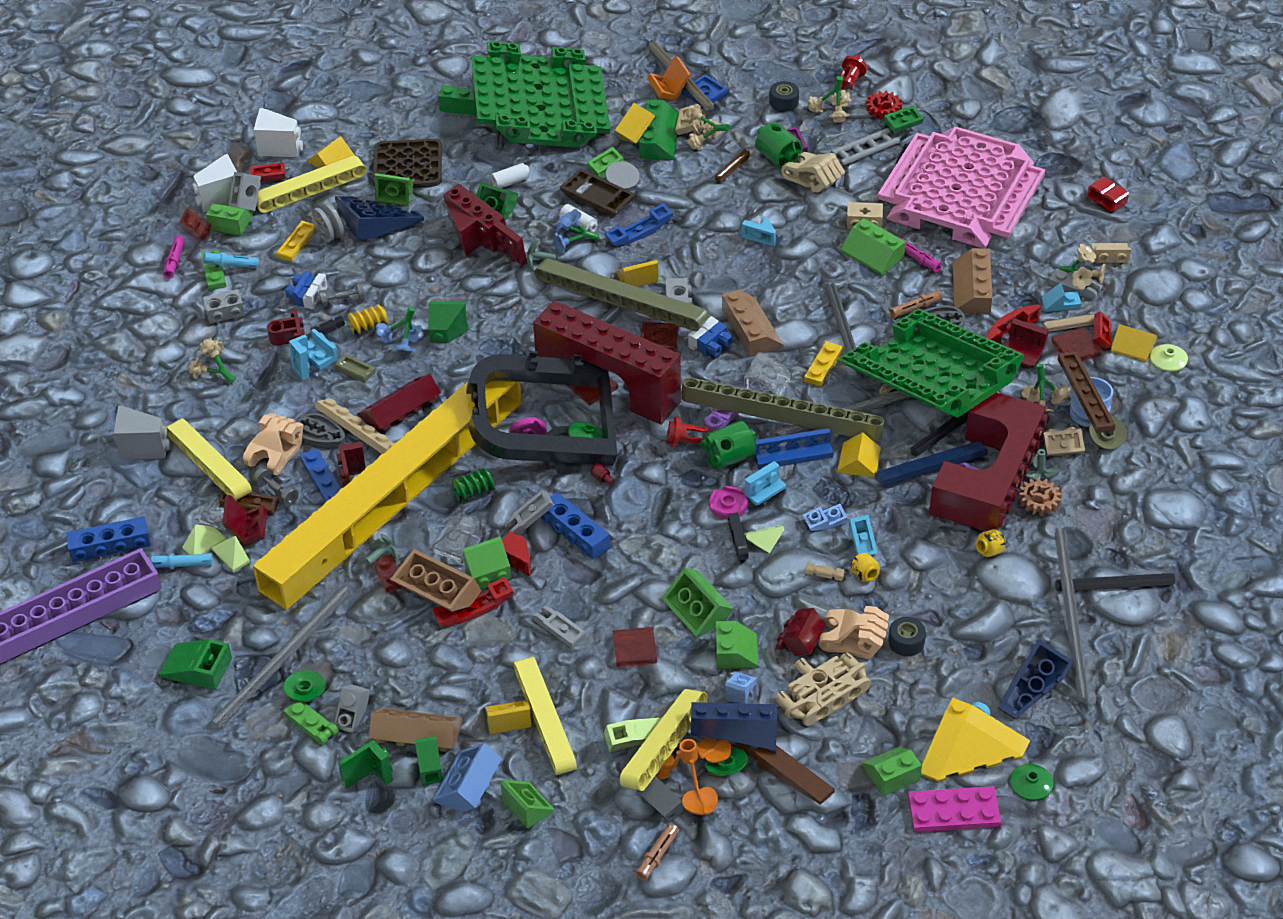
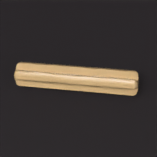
[1043,314,1094,332]

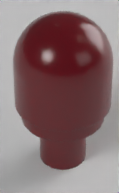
[590,463,614,485]

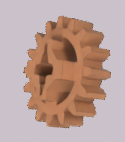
[1018,478,1062,516]

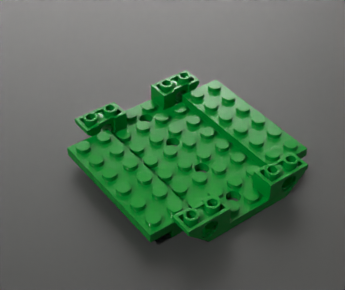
[470,41,611,148]

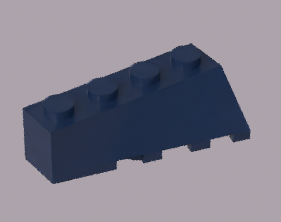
[691,702,777,754]

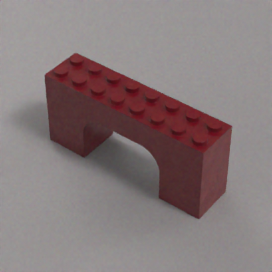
[533,300,681,425]
[929,392,1048,531]

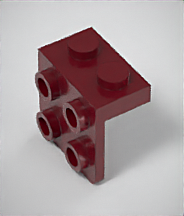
[1004,318,1049,368]
[336,442,366,488]
[222,495,267,546]

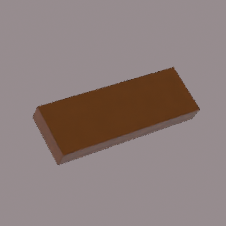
[218,491,279,516]

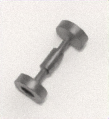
[319,282,365,308]
[253,467,299,507]

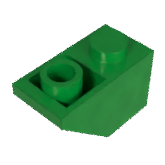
[415,736,443,786]

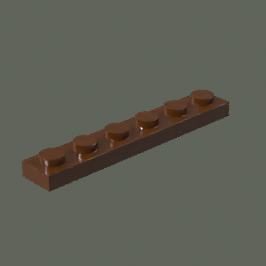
[1058,351,1116,433]

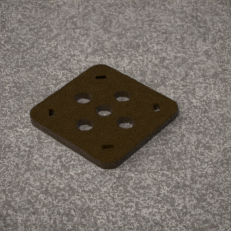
[373,139,442,188]

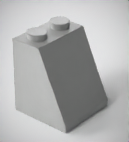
[114,406,170,460]

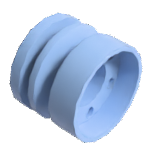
[1070,377,1113,427]

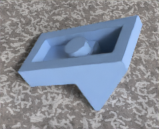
[725,672,757,704]

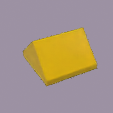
[615,103,655,143]
[307,136,355,168]
[616,260,658,287]
[1111,324,1157,362]
[838,432,881,478]
[485,700,531,734]

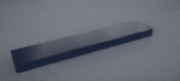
[874,441,988,486]

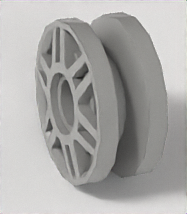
[311,203,344,243]

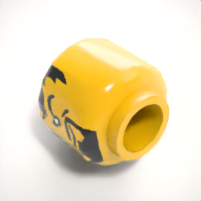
[976,529,1006,557]
[850,553,880,582]

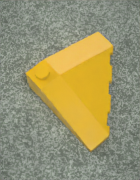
[921,698,1030,782]

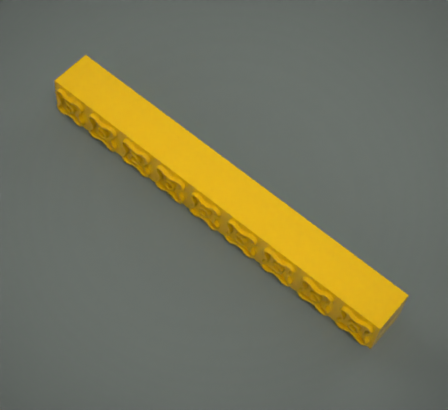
[253,380,522,610]

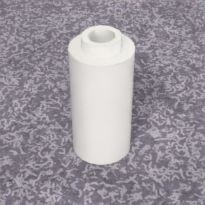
[490,163,530,188]
[559,204,598,232]

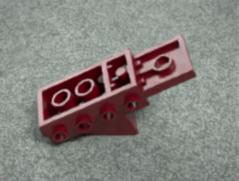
[443,184,527,266]

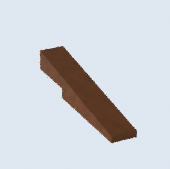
[732,743,835,805]

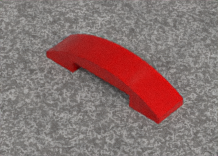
[986,305,1041,344]
[432,577,514,626]

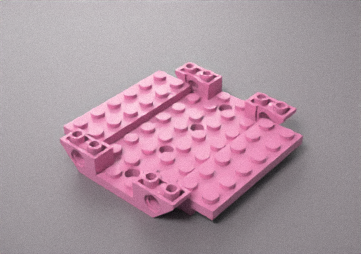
[878,127,1045,249]

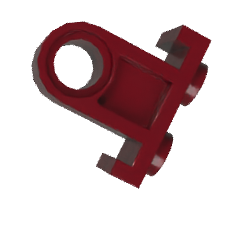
[267,310,305,346]

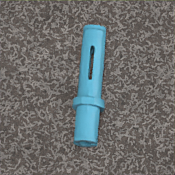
[203,252,259,269]
[151,553,213,569]

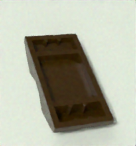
[560,168,636,216]

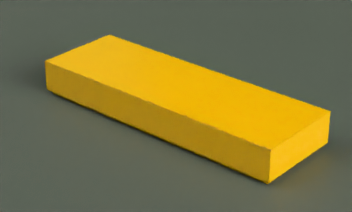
[276,221,317,262]

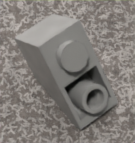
[334,684,371,733]

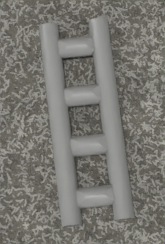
[831,128,900,166]

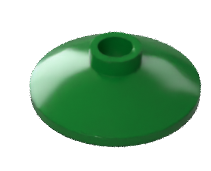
[568,421,603,438]
[284,670,325,702]
[706,748,748,776]
[1010,764,1054,801]

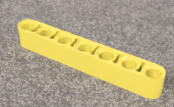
[256,156,367,213]
[167,418,252,501]
[513,656,577,775]
[620,689,708,791]

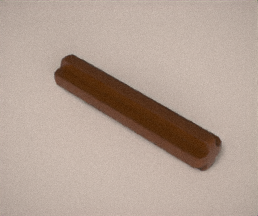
[715,149,750,183]

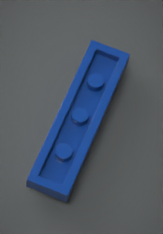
[300,448,341,502]

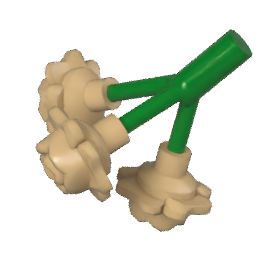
[808,76,851,123]
[686,104,730,151]
[189,338,236,384]

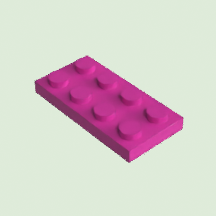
[908,786,1001,833]

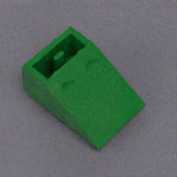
[159,639,232,690]

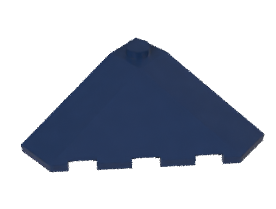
[335,196,424,241]

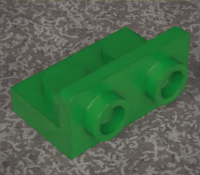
[883,105,924,133]

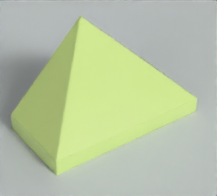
[182,524,226,555]
[744,525,784,553]
[211,536,250,572]

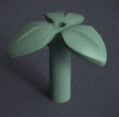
[527,241,556,271]
[1026,449,1060,480]
[365,533,398,565]

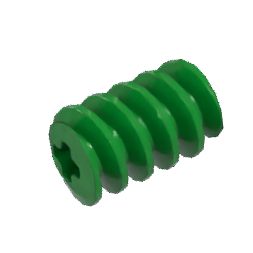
[452,468,495,502]

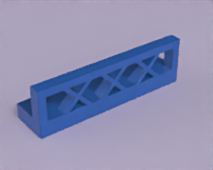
[754,428,833,469]

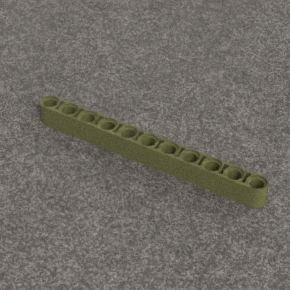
[534,258,709,331]
[681,378,884,441]

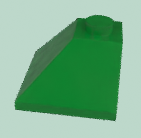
[476,182,519,221]
[428,301,468,343]

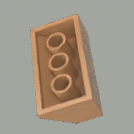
[952,248,992,314]
[722,289,784,357]
[390,549,481,611]
[369,707,463,751]

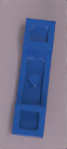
[604,203,673,245]

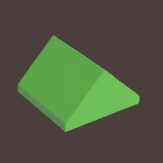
[501,780,555,829]

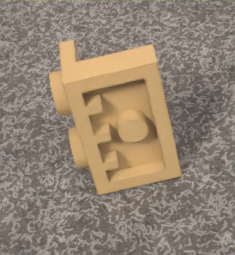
[675,104,705,136]
[1091,243,1131,263]
[1041,427,1085,457]

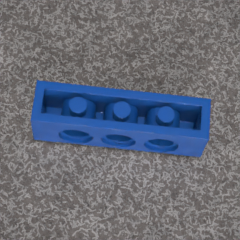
[541,492,611,559]
[66,516,151,562]

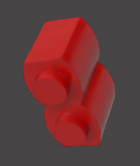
[1087,177,1129,212]

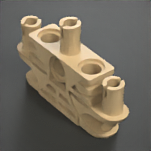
[774,652,871,726]

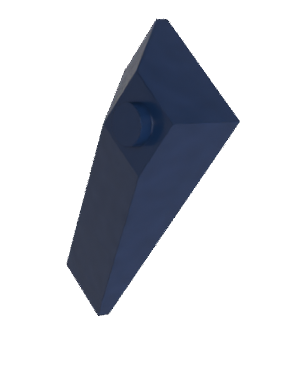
[998,639,1074,719]

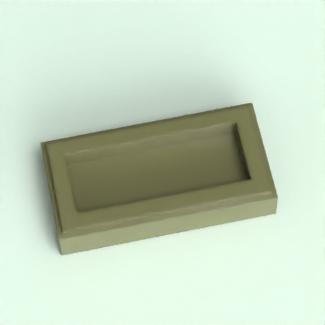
[335,354,376,383]

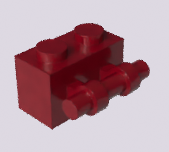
[776,608,826,656]

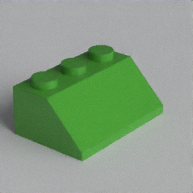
[841,218,905,275]
[662,567,733,637]

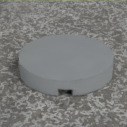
[605,161,640,191]

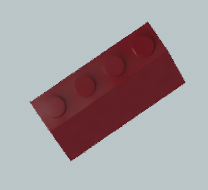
[357,373,441,431]

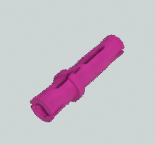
[163,236,185,279]
[900,238,942,273]

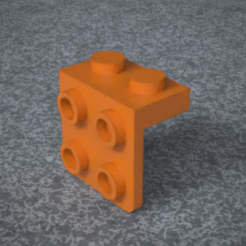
[647,56,690,101]

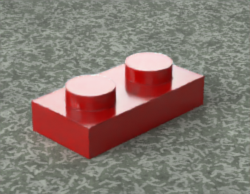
[250,163,286,182]
[1094,311,1112,350]

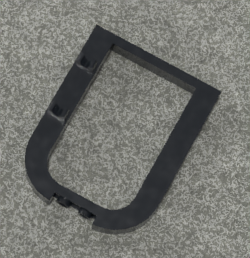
[466,351,618,466]

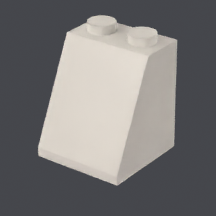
[254,108,303,157]
[192,154,237,212]

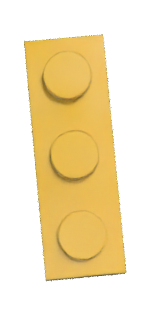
[804,341,843,387]

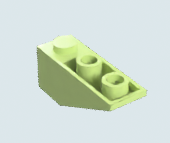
[604,717,663,752]

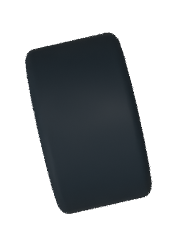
[769,81,799,111]
[888,617,926,656]

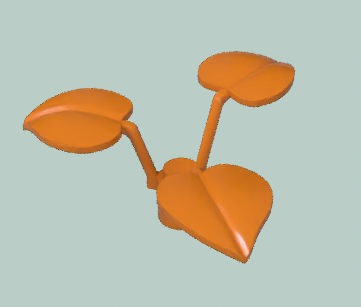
[655,739,731,815]

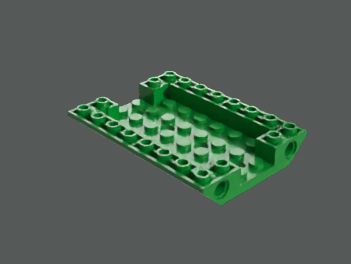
[838,309,1024,418]

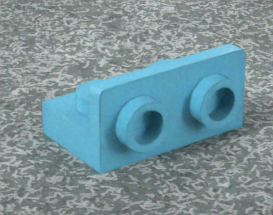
[308,329,338,370]
[289,335,310,381]
[744,461,786,505]

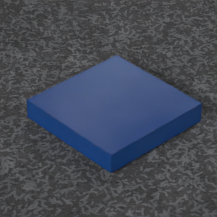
[682,75,728,107]

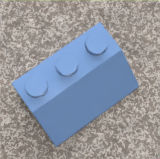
[432,742,502,812]

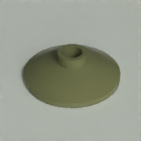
[1089,415,1127,450]

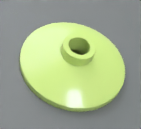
[1150,344,1188,372]

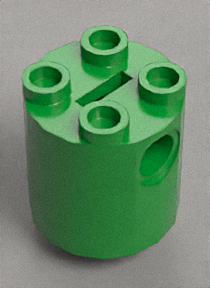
[755,122,803,169]
[701,421,757,469]

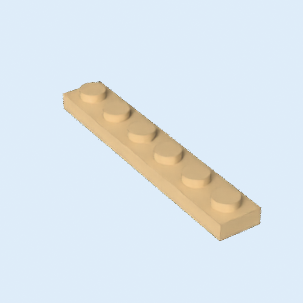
[315,398,394,454]

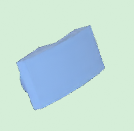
[803,504,849,531]

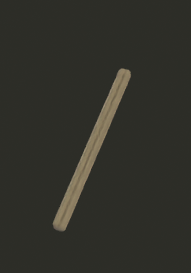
[649,41,714,111]

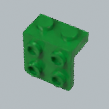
[338,740,393,788]

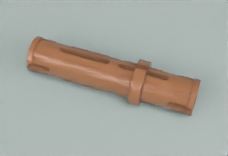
[889,290,943,319]
[635,823,679,881]

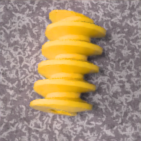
[348,304,388,334]

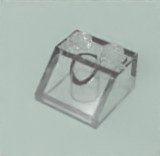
[744,352,792,396]

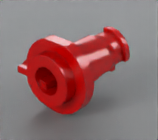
[841,54,868,90]
[666,417,708,447]

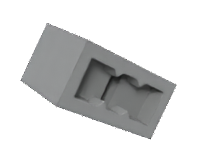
[203,289,245,324]

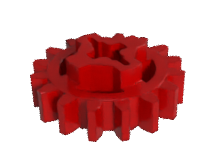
[866,91,902,120]

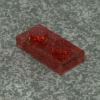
[179,208,212,240]
[373,554,402,593]

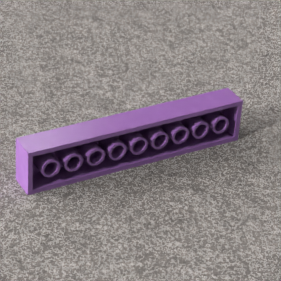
[0,548,162,663]

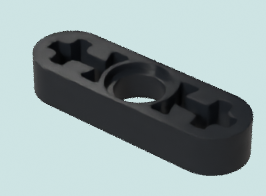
[727,512,749,561]

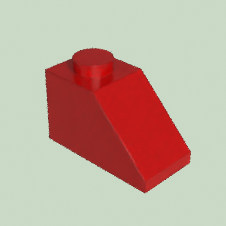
[502,532,531,576]

